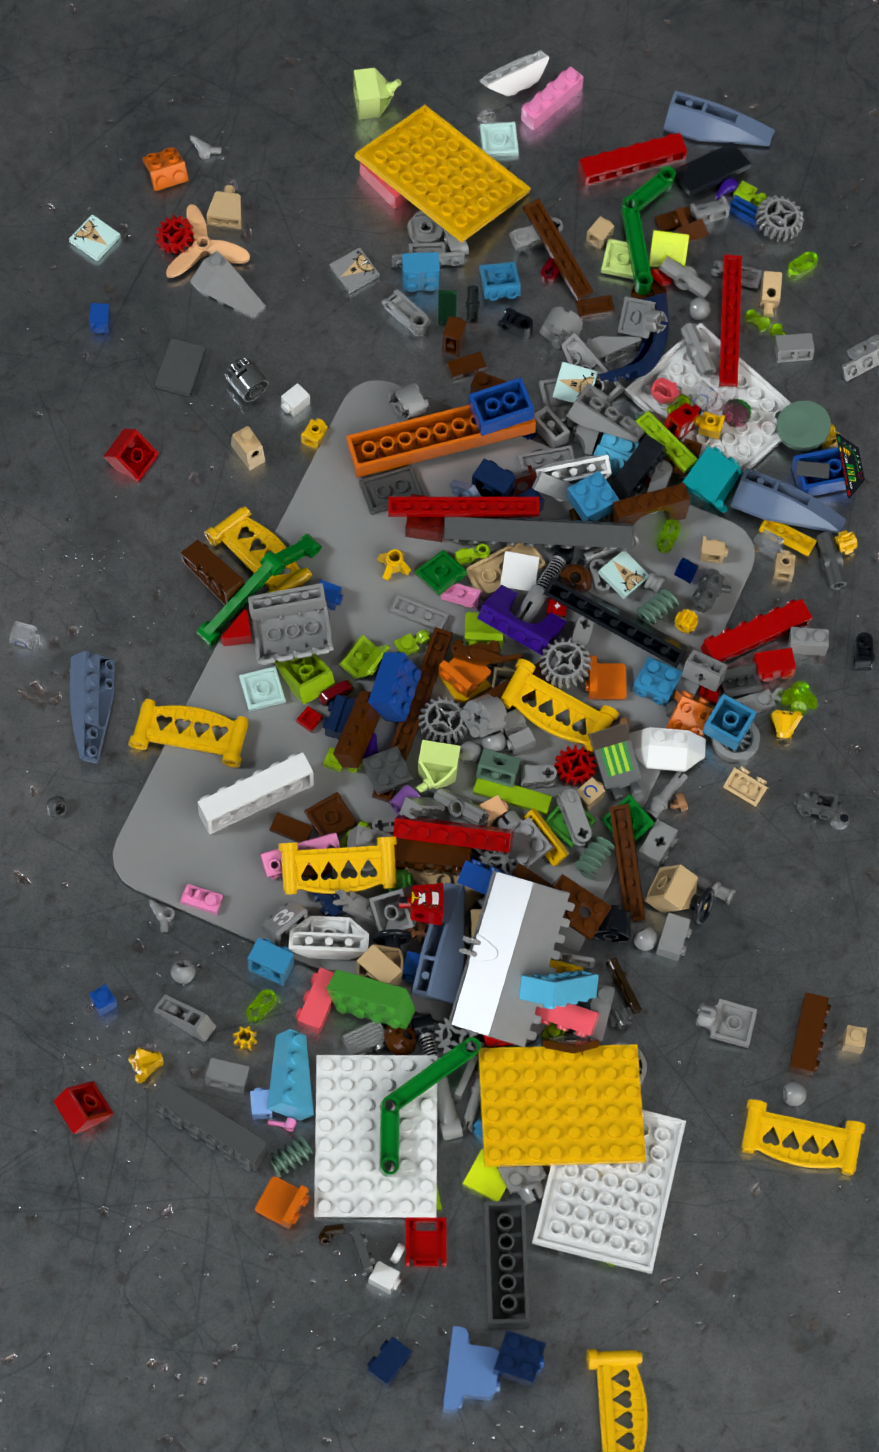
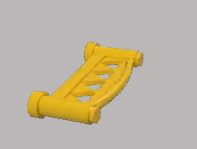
[204,506,312,593]
[500,659,619,756]
[128,699,249,768]
[278,837,397,895]
[741,1099,866,1176]
[586,1348,648,1452]

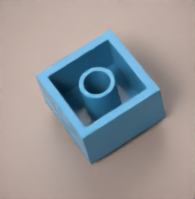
[402,252,440,292]
[567,470,619,521]
[703,694,757,751]
[248,938,294,986]

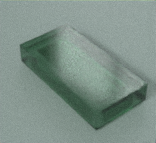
[438,290,457,325]

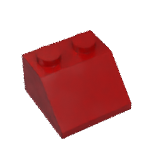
[103,429,159,482]
[53,1081,114,1134]

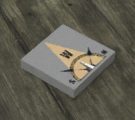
[329,247,380,294]

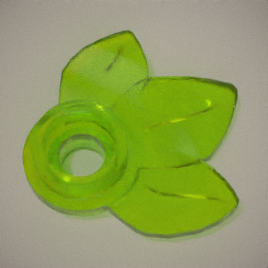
[781,681,817,715]

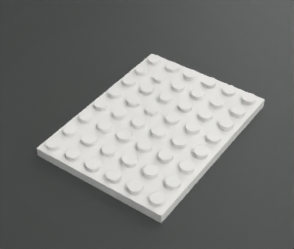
[624,323,791,480]
[314,1055,437,1218]
[532,1110,686,1274]

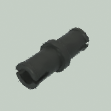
[466,285,480,323]

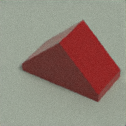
[221,609,251,646]

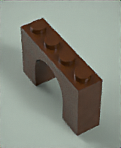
[609,483,690,525]

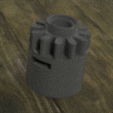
[225,357,269,402]

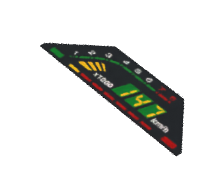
[836,433,865,498]

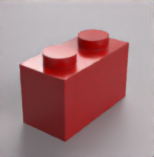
[752,648,796,682]

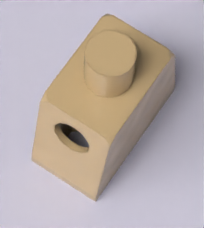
[207,185,242,229]
[759,271,782,317]
[231,426,265,471]

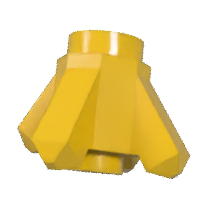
[376,549,411,581]
[770,710,803,739]
[128,1047,163,1083]

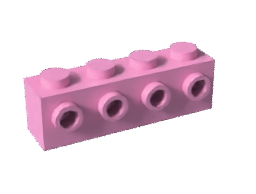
[521,67,584,131]
[259,832,340,879]

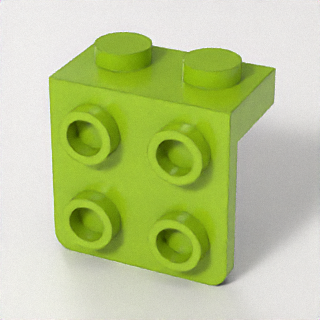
[464,612,503,650]
[339,635,390,679]

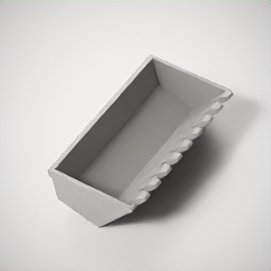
[448,871,575,1047]

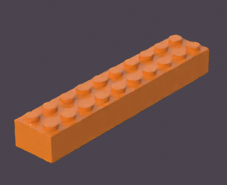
[346,405,536,478]

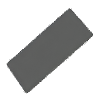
[796,461,830,478]

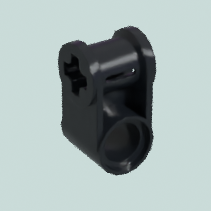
[497,308,533,339]
[853,632,875,670]

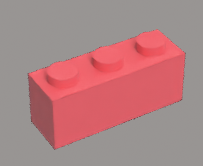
[360,162,407,209]
[295,967,334,1035]
[535,1004,600,1038]

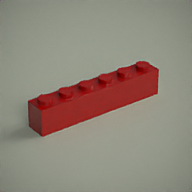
[578,133,687,186]
[700,599,813,663]
[393,815,514,853]

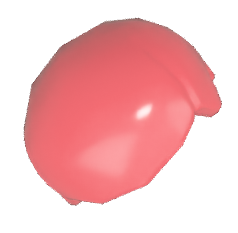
[651,378,680,404]

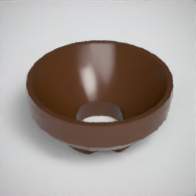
[559,564,592,591]
[384,1025,416,1055]

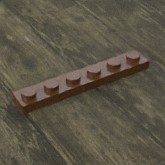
[522,199,594,301]
[609,804,646,922]

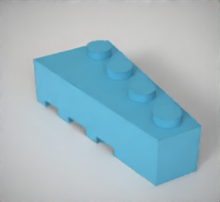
[519,971,599,1009]
[267,1029,314,1121]

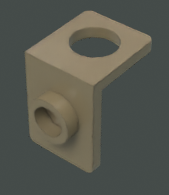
[491,666,516,689]

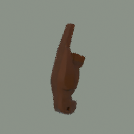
[451,640,523,665]

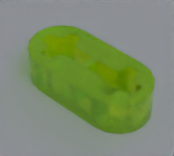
[787,251,818,279]
[657,519,681,554]
[246,989,276,1024]

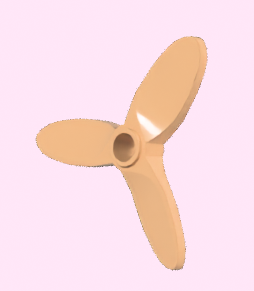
[166,204,250,278]

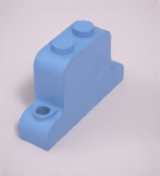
[443,1326,501,1413]

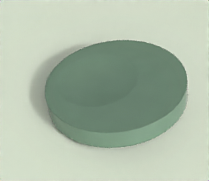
[777,401,831,451]

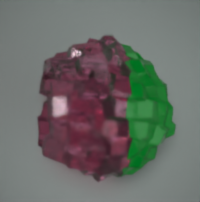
[722,399,751,428]

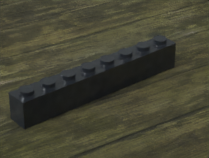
[543,574,688,668]

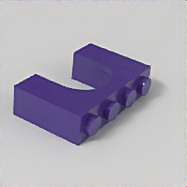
[477,585,567,656]

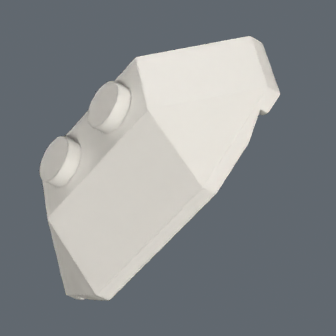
[480,51,549,96]
[535,455,611,502]
[629,727,706,772]
[289,916,369,960]

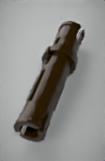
[606,957,643,1015]

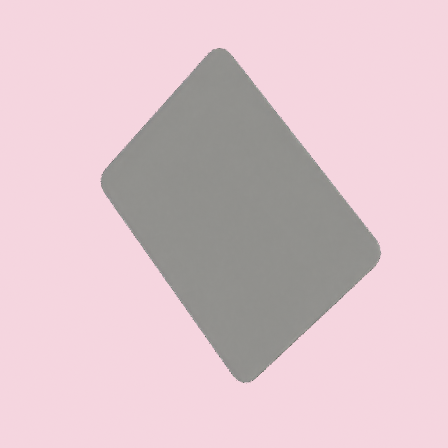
[112,380,755,1047]

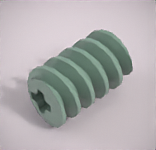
[637,589,679,626]
[575,836,615,880]
[268,1136,313,1177]

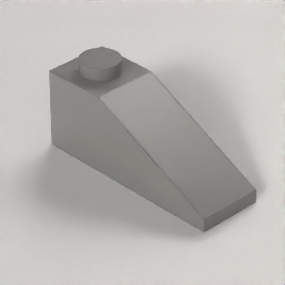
[584,336,641,364]
[153,994,217,1042]

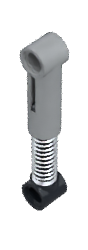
[504,545,574,646]
[411,1014,463,1141]

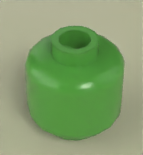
[386,869,414,892]

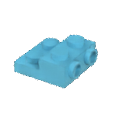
[593,433,641,476]

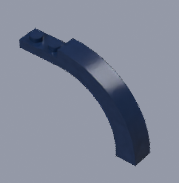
[599,293,669,383]

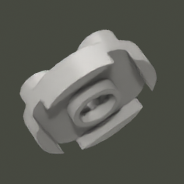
[408,211,444,244]

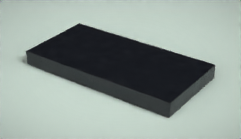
[674,142,751,196]

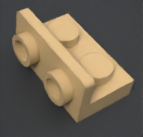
[723,766,769,807]

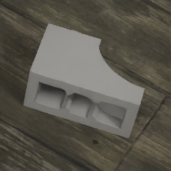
[572,423,600,457]

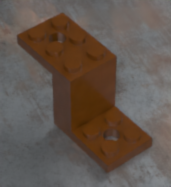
[511,863,612,940]

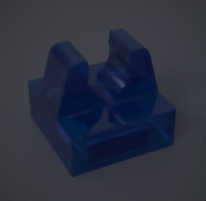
[674,557,699,584]

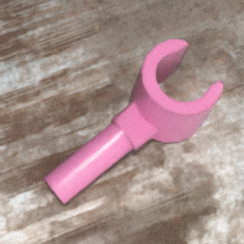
[268,1117,297,1132]

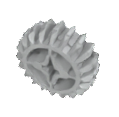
[755,195,804,242]
[539,637,592,689]
[418,696,468,744]

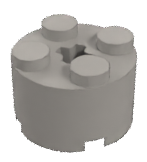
[540,307,583,349]
[388,383,429,423]
[460,694,507,737]

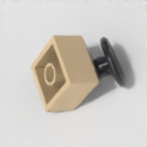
[644,864,715,925]
[356,929,412,986]

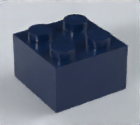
[472,458,516,497]
[493,1330,546,1387]

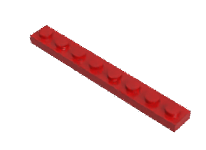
[719,254,742,387]
[388,497,540,517]

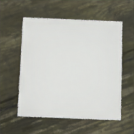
[500,551,540,591]

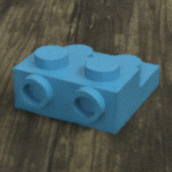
[479,262,521,301]
[632,657,683,706]

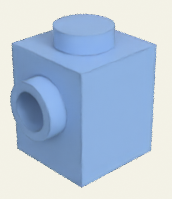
[250,1088,272,1120]

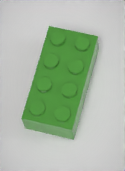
[326,969,416,1030]

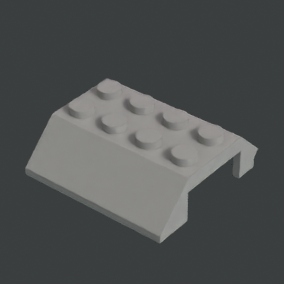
[248,583,333,665]

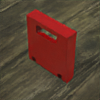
[405,1217,446,1267]

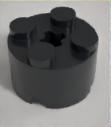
[593,905,633,943]

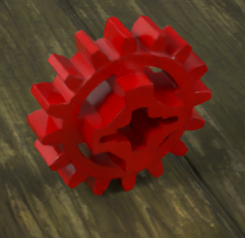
[155,215,195,255]
[554,745,596,787]

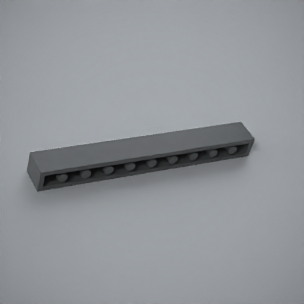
[444,517,634,551]

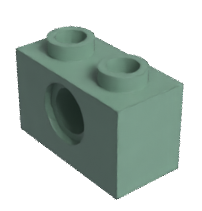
[476,749,521,788]

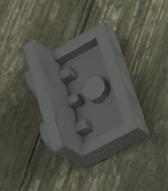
[720,663,762,697]

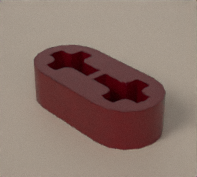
[540,256,560,284]
[318,680,354,706]

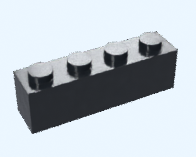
[610,434,667,500]

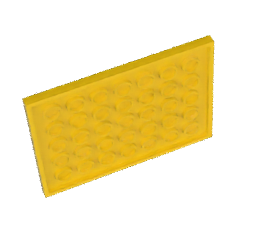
[355,105,531,243]
[478,1044,646,1167]

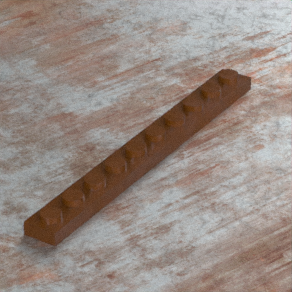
[372,627,453,803]

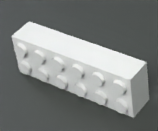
[197,752,314,835]

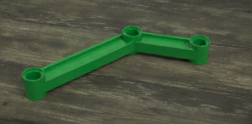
[621,166,676,295]
[197,533,322,646]
[379,1037,481,1177]

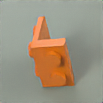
[142,148,189,191]
[585,655,627,700]
[438,658,491,698]
[666,690,714,737]
[255,1176,310,1230]

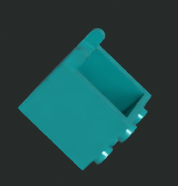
[682,446,743,513]

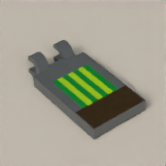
[588,723,642,801]

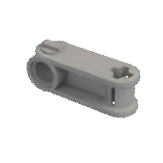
[509,218,563,251]
[382,289,431,336]
[647,460,673,514]
[562,616,593,670]
[556,788,592,847]

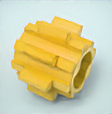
[834,530,858,555]
[674,609,698,634]
[233,1026,257,1051]

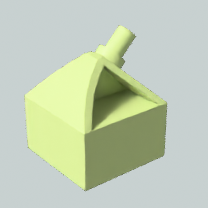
[354,68,401,120]
[416,740,461,794]

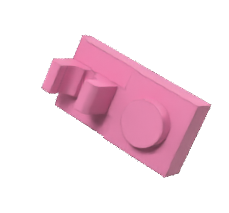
[440,583,482,610]
[180,884,224,915]

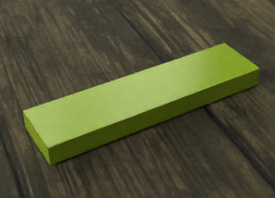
[635,410,699,474]
[473,778,552,816]

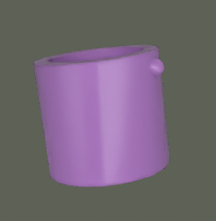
[389,785,421,815]

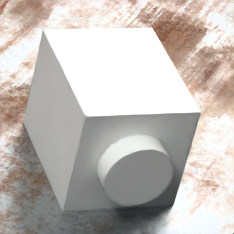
[281,383,310,417]
[368,1261,401,1294]

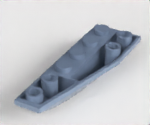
[663,91,775,146]
[730,468,846,534]
[70,651,115,764]
[412,882,465,1004]

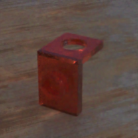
[514,465,537,496]

